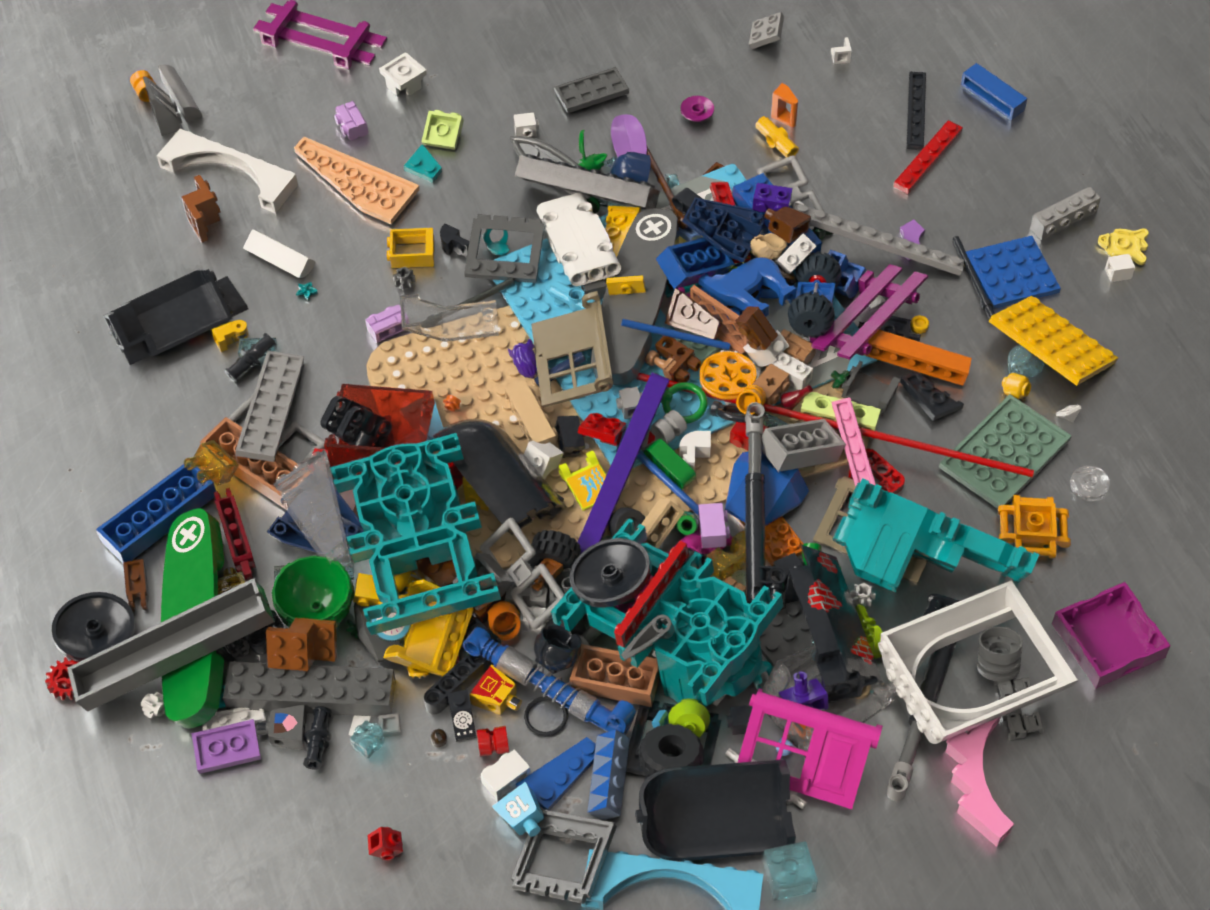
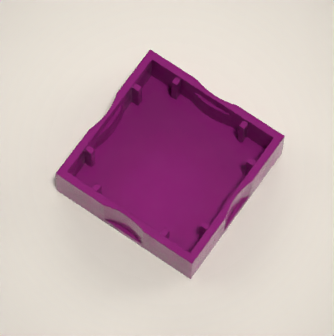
[1052,582,1171,689]

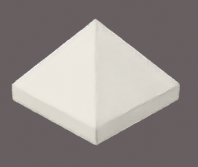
[1056,405,1081,422]

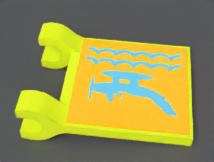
[558,450,606,511]

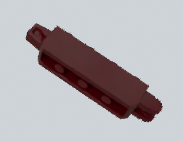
[214,488,256,581]

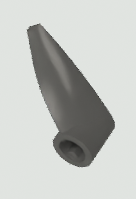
[621,615,675,660]

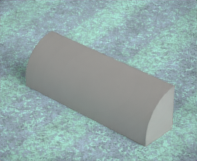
[158,65,202,122]

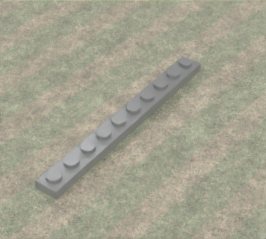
[792,202,964,276]

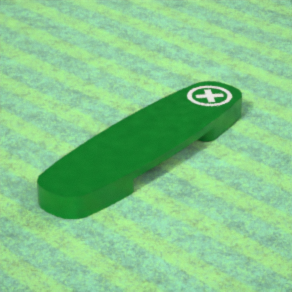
[161,508,224,729]

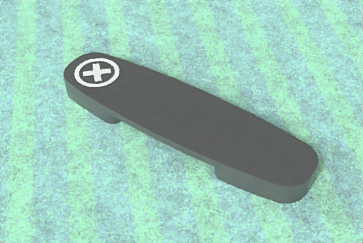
[591,208,679,385]

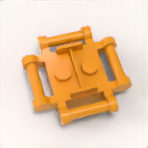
[998,495,1071,558]

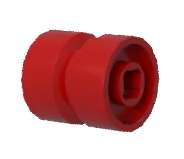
[477,726,509,757]

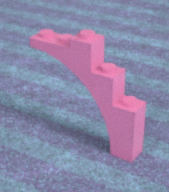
[945,717,1014,847]

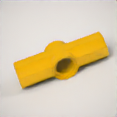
[755,116,799,158]

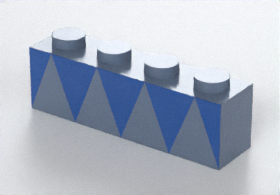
[587,730,630,820]

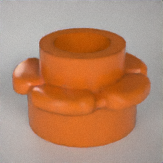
[443,395,461,411]

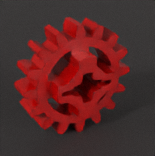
[45,657,78,701]

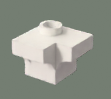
[524,440,564,480]

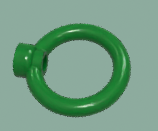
[661,382,708,424]

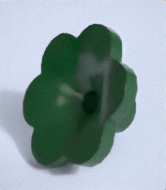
[830,370,850,389]

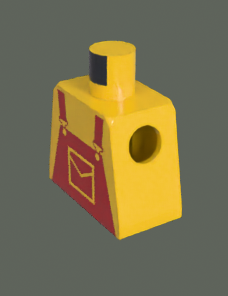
[469,665,522,715]

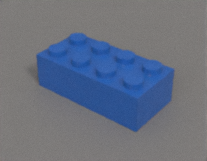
[656,238,735,289]

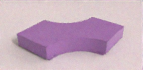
[900,219,925,261]

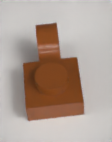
[532,558,563,591]

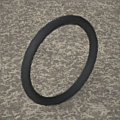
[524,696,568,736]

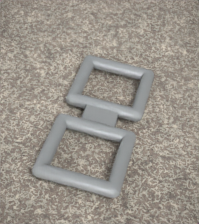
[757,155,824,227]
[229,395,328,468]
[480,518,565,629]

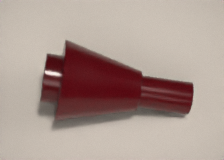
[781,385,813,410]

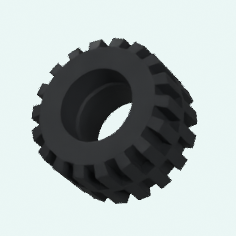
[528,530,581,569]

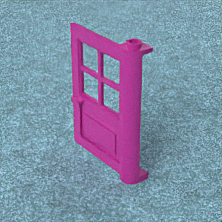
[737,688,883,809]

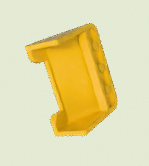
[383,580,473,676]

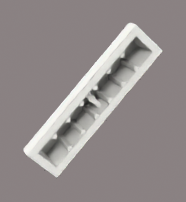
[243,229,316,278]

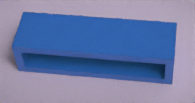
[961,63,1028,121]

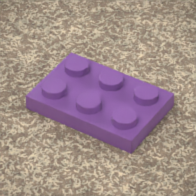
[191,719,261,774]

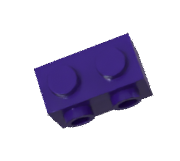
[752,183,793,213]

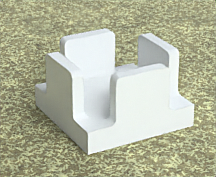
[379,52,427,96]

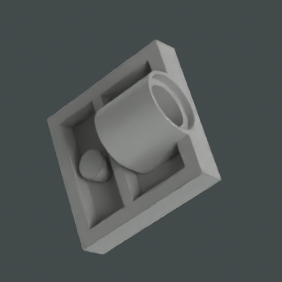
[749,12,784,49]

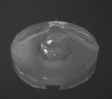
[1070,465,1110,501]

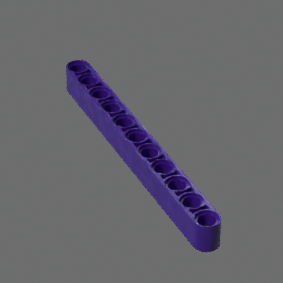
[578,372,670,555]

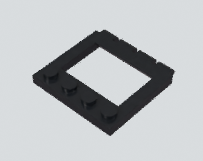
[626,700,721,776]

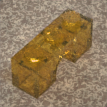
[706,529,746,581]

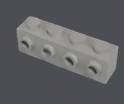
[1030,187,1101,240]

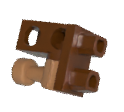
[645,336,701,383]

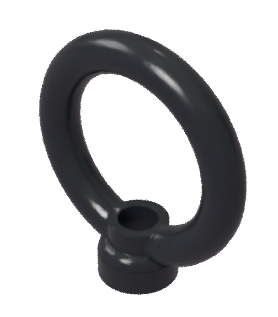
[710,401,758,423]

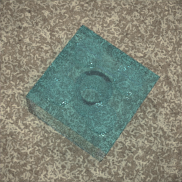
[762,841,818,901]

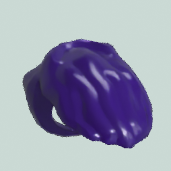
[508,339,537,379]

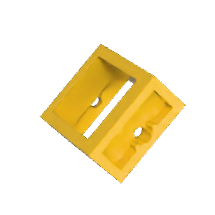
[387,228,434,268]

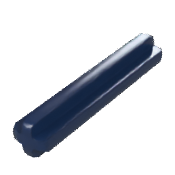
[534,352,586,387]

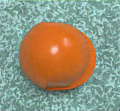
[487,601,520,641]

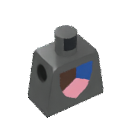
[257,705,307,750]

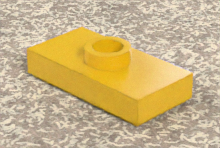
[606,275,646,295]

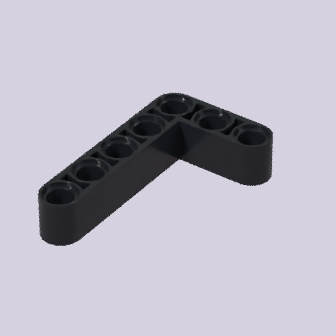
[424,615,502,715]

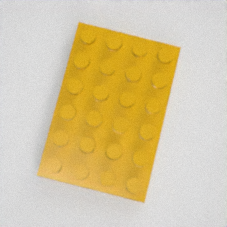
[989,296,1118,386]

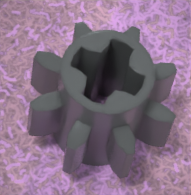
[393,267,416,290]

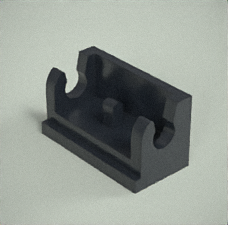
[555,416,585,458]

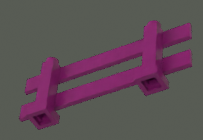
[253,0,387,70]
[809,264,928,360]

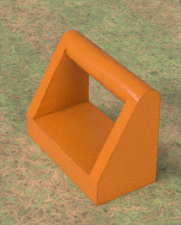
[771,83,798,127]

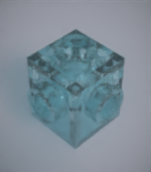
[350,720,384,759]

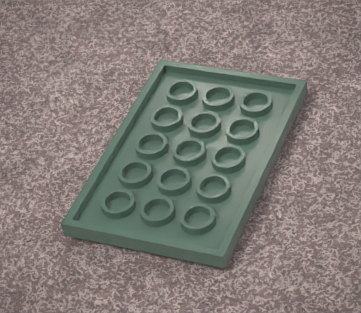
[939,394,1071,509]

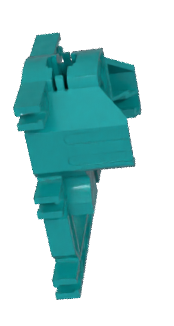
[331,433,501,635]
[833,478,1040,593]
[551,518,783,707]

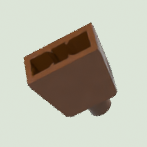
[764,206,812,243]

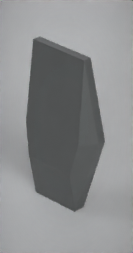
[353,603,402,663]

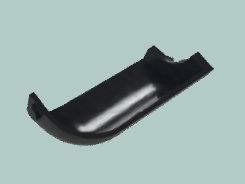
[433,419,567,535]
[635,759,796,861]

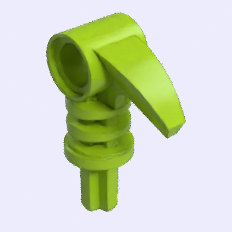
[855,604,883,659]

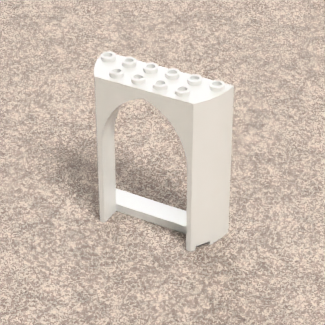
[878,580,1077,744]

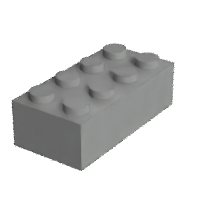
[761,419,846,472]

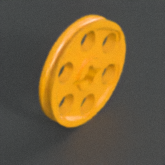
[700,351,756,400]

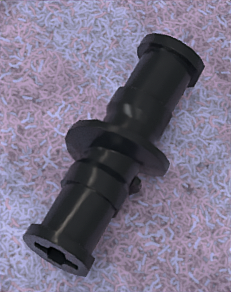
[225,333,276,382]
[303,706,332,770]

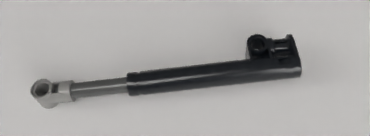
[745,402,786,610]
[887,594,959,801]

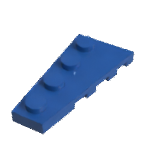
[516,737,596,811]

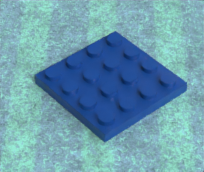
[966,236,1061,309]

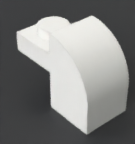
[743,330,789,367]
[679,431,711,471]

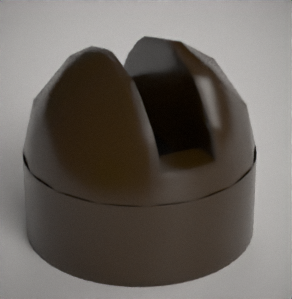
[430,729,447,747]

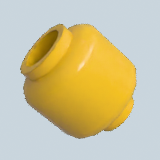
[1002,373,1031,400]

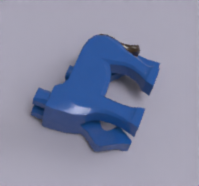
[698,257,797,330]

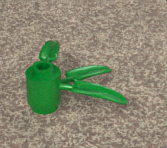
[579,130,607,171]

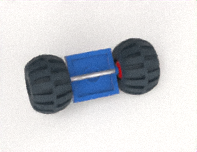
[788,252,842,338]

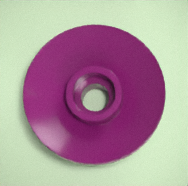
[680,96,714,122]

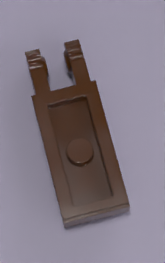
[123,559,148,612]

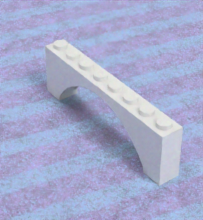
[157,129,298,213]

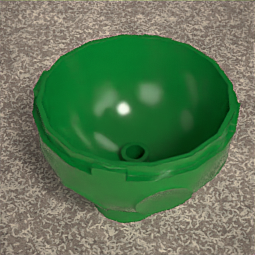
[271,556,354,628]

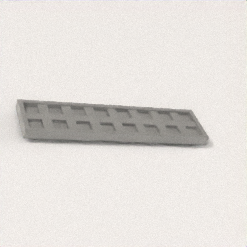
[235,350,304,462]

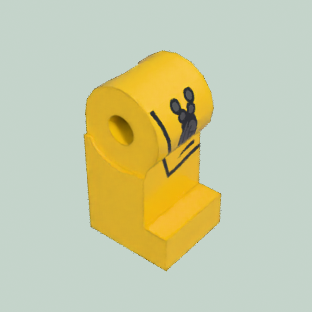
[212,320,249,352]

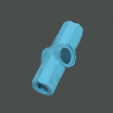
[549,281,602,311]

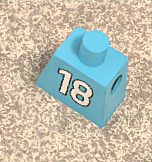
[492,782,544,837]

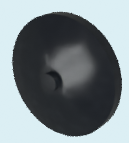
[570,538,652,608]
[52,592,135,662]

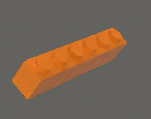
[864,330,972,386]

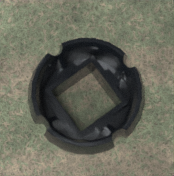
[534,625,582,674]

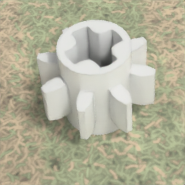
[850,582,876,607]
[141,691,165,719]

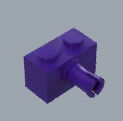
[778,671,829,723]

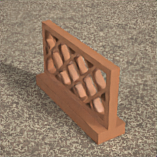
[690,285,749,356]

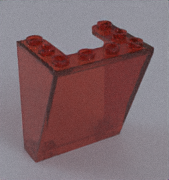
[324,384,435,479]

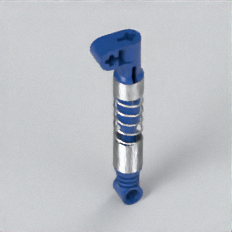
[463,627,636,735]

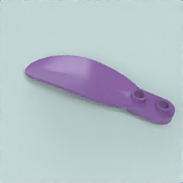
[611,114,647,157]

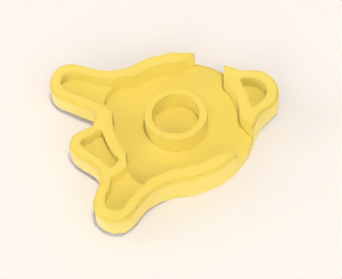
[1098,228,1149,265]

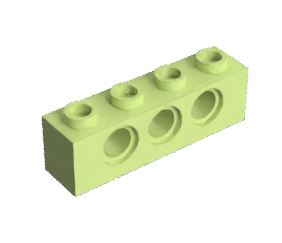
[801,392,881,431]

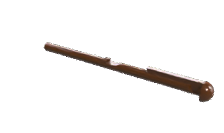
[646,146,689,229]

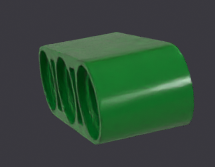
[644,439,696,489]

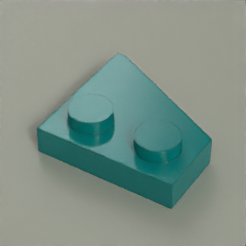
[403,145,442,183]

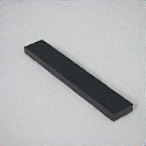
[906,71,926,150]

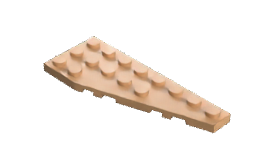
[294,137,420,225]

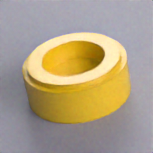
[910,315,929,334]

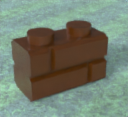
[735,306,778,350]

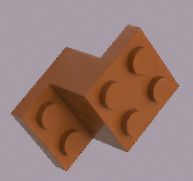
[181,175,221,243]
[266,618,337,671]

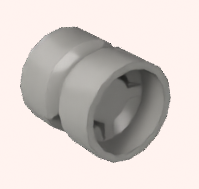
[651,410,687,444]

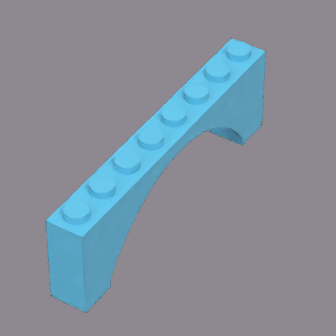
[581,849,763,910]

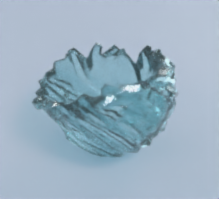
[1008,344,1045,377]

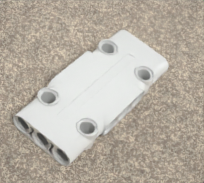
[537,193,621,286]

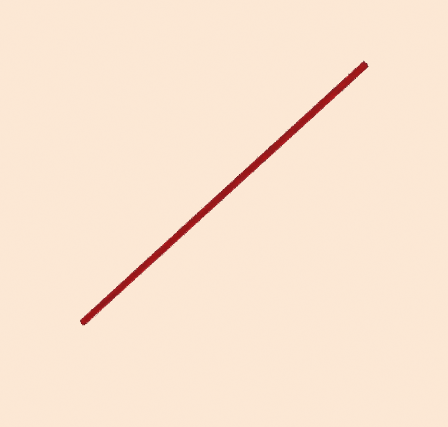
[636,372,1034,478]

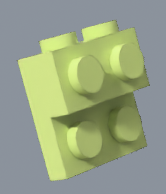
[421,110,464,150]

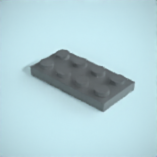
[554,67,629,113]

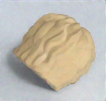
[751,233,787,260]

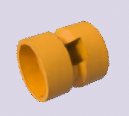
[130,70,156,102]
[736,385,766,415]

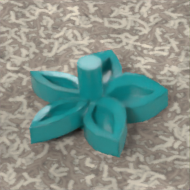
[296,282,318,300]

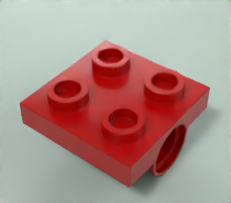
[578,413,626,447]

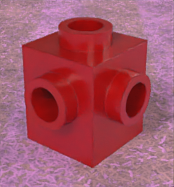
[367,827,403,861]

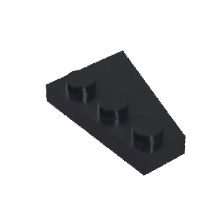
[900,371,964,421]

